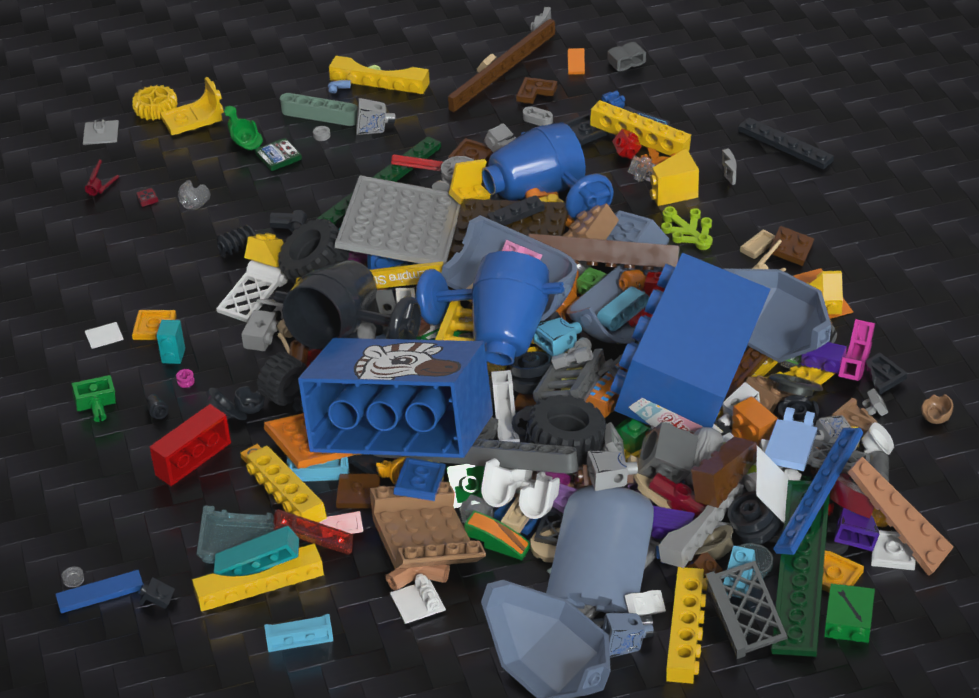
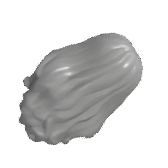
[684,427,723,485]

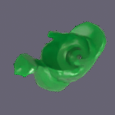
[224,106,263,150]

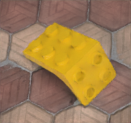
[160,77,224,135]

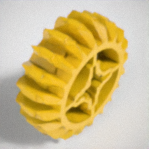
[132,85,178,121]

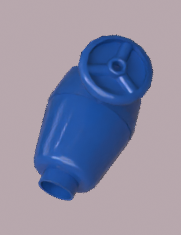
[482,122,614,221]
[416,251,565,366]

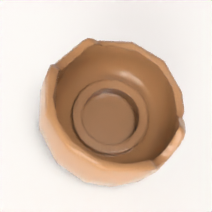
[921,394,953,424]

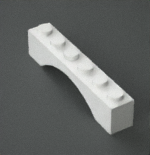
[491,370,520,470]

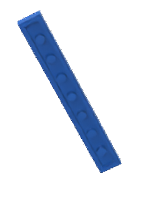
[773,428,863,555]

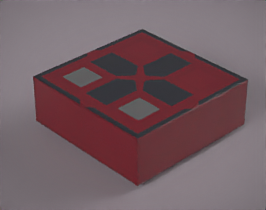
[136,188,158,207]

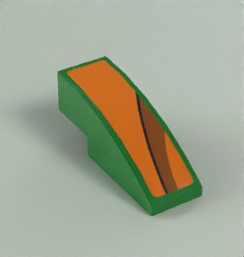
[465,510,531,560]

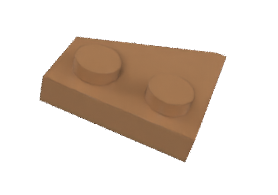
[832,398,877,436]

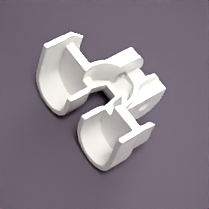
[482,458,560,519]

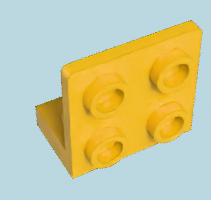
[449,159,491,205]

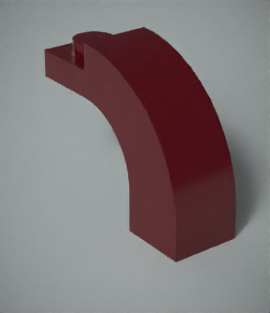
[829,473,874,519]

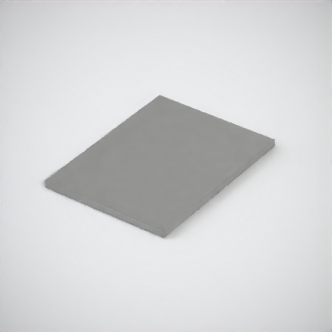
[335,175,461,264]

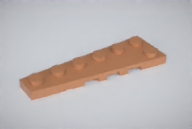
[848,457,953,575]

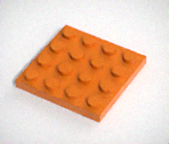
[264,413,360,469]

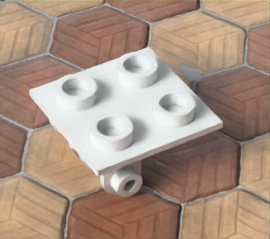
[390,574,446,624]

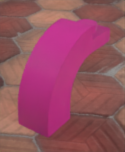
[839,319,875,381]

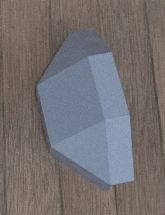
[724,269,831,363]
[481,580,611,698]

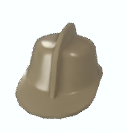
[695,525,733,560]

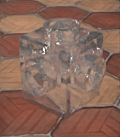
[628,156,656,182]

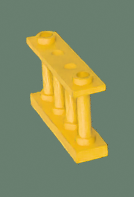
[435,301,474,341]

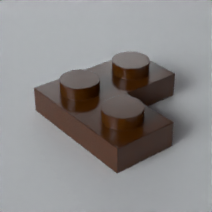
[516,77,557,104]

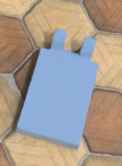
[765,407,817,471]

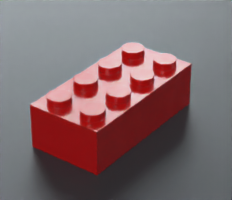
[150,404,231,486]

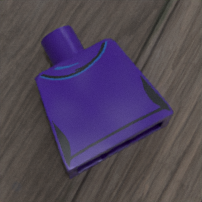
[834,508,880,551]

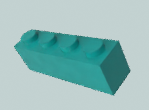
[214,526,299,577]

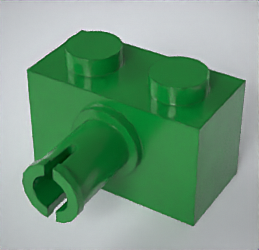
[72,375,116,422]

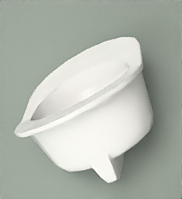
[861,423,894,455]

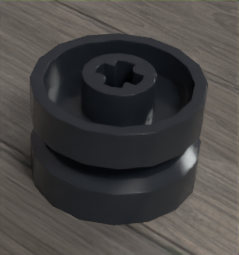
[510,351,552,394]
[728,491,781,545]

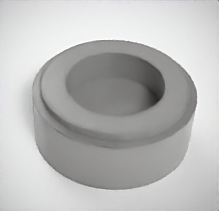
[313,126,330,141]

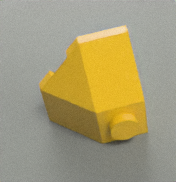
[807,271,843,315]

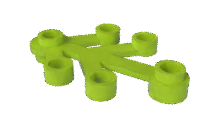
[661,206,713,250]

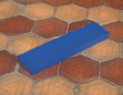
[56,570,143,613]

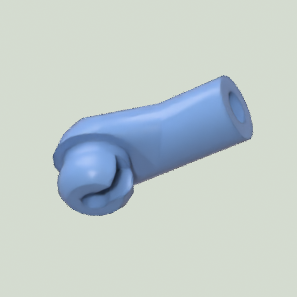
[328,80,351,93]

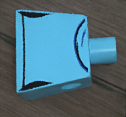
[533,318,582,357]

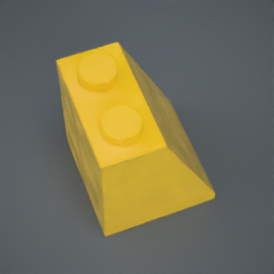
[650,149,699,206]

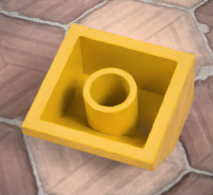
[244,233,284,267]

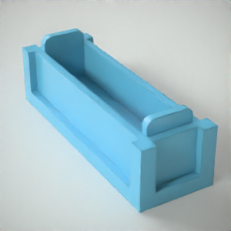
[287,457,349,482]
[264,614,333,652]

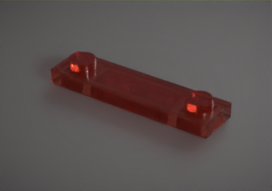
[273,509,353,555]

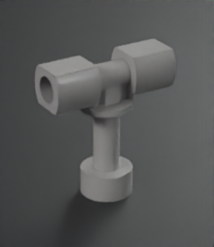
[551,338,593,370]

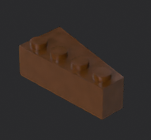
[691,436,757,508]

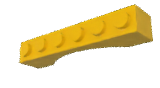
[329,56,430,94]
[192,543,324,612]

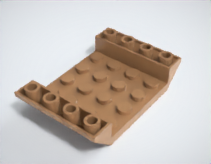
[370,481,486,569]

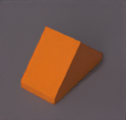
[568,48,585,75]

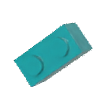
[157,320,185,364]

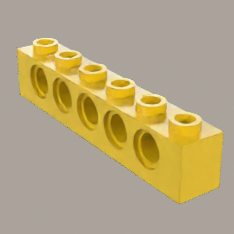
[590,100,691,156]
[246,446,327,529]
[667,567,707,684]

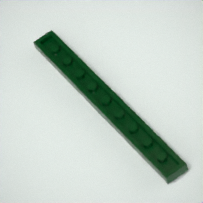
[317,137,441,226]

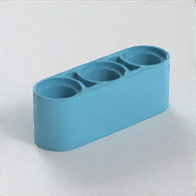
[597,287,649,331]

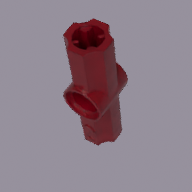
[649,473,707,518]

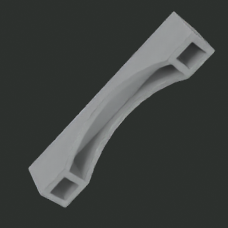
[659,480,744,568]

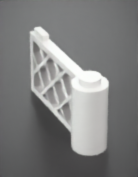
[216,260,288,323]

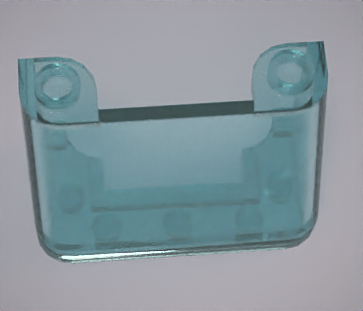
[197,506,291,568]

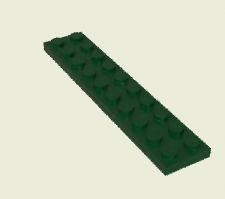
[772,480,830,657]

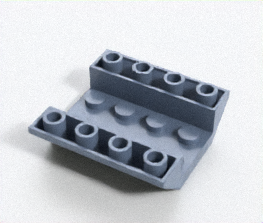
[606,210,669,267]

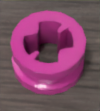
[176,369,195,388]

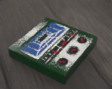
[255,138,302,171]

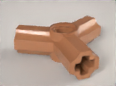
[386,565,450,591]

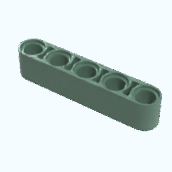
[280,93,357,126]

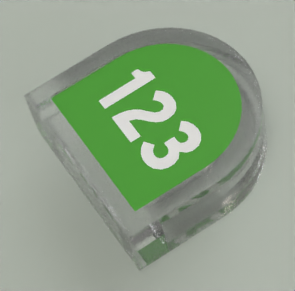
[781,355,803,368]

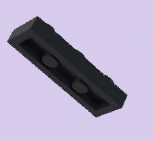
[487,195,545,226]

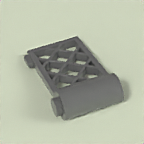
[807,439,889,482]

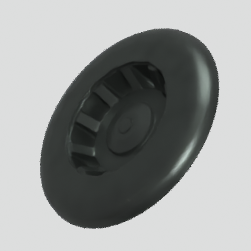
[768,374,823,396]

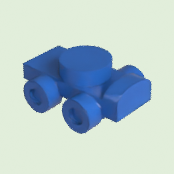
[602,90,625,108]

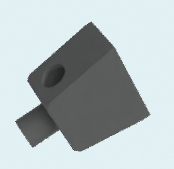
[369,290,396,335]

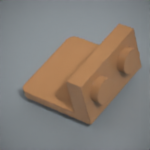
[746,375,796,414]

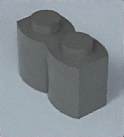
[607,42,646,71]

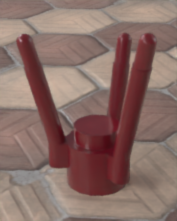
[85,159,119,196]

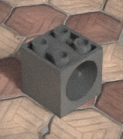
[638,422,699,484]

